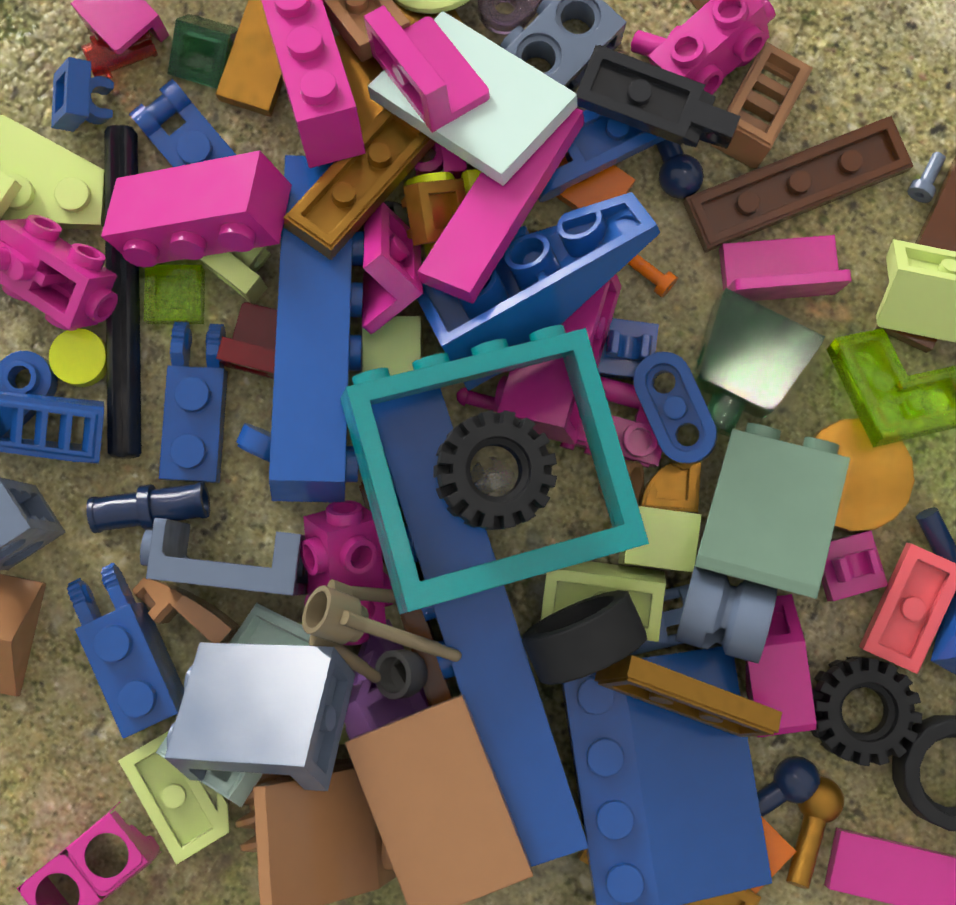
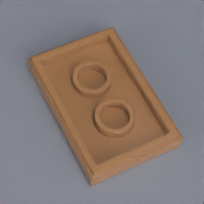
[345,694,533,905]

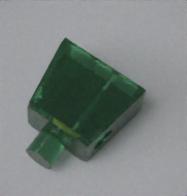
[693,288,825,437]

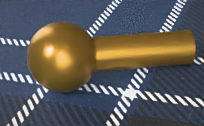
[786,776,844,889]

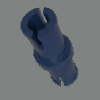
[86,482,210,533]

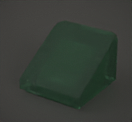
[167,14,238,89]

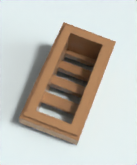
[711,42,813,168]

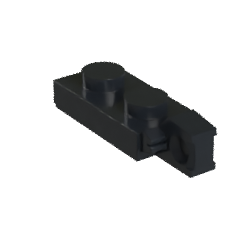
[576,45,741,149]

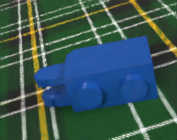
[67,562,185,739]

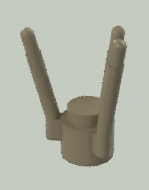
[302,579,462,683]

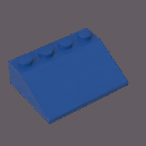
[561,647,772,905]

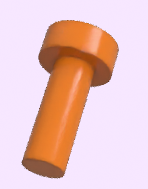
[628,254,678,298]

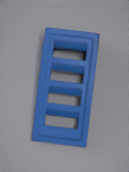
[0,391,104,464]

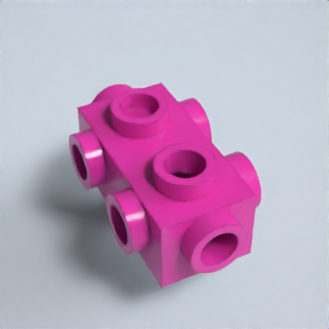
[631,0,776,95]
[0,215,118,331]
[300,500,393,646]

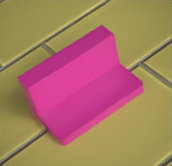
[363,5,490,133]
[362,202,423,334]
[719,235,852,303]

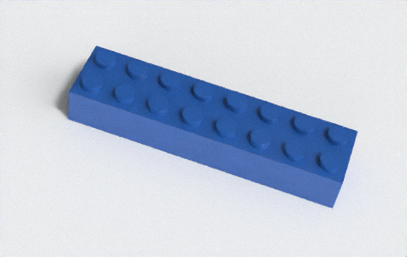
[371,388,589,867]

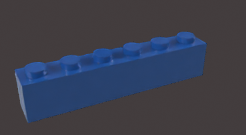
[269,155,364,503]

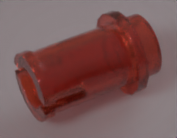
[81,31,158,79]

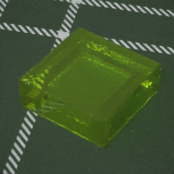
[144,265,205,324]

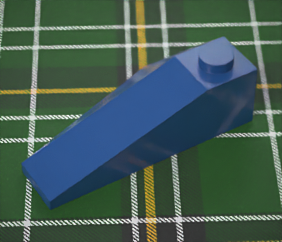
[417,192,660,391]

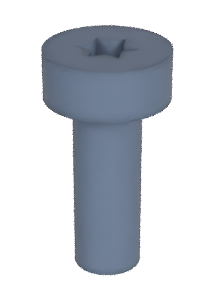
[907,152,946,203]

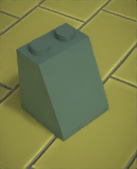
[694,423,850,599]

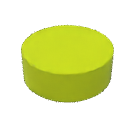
[49,328,107,387]

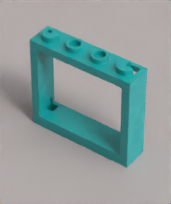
[340,325,649,615]

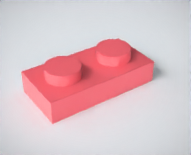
[859,543,956,674]

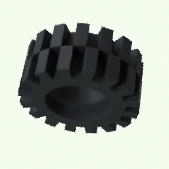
[433,410,557,530]
[811,656,922,766]

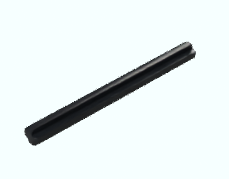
[104,125,142,459]

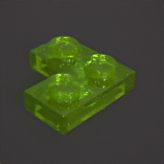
[826,328,956,448]

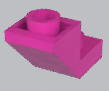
[745,594,817,738]

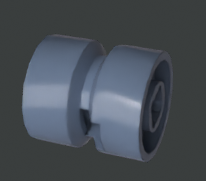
[675,566,777,664]

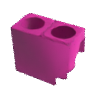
[17,801,162,905]

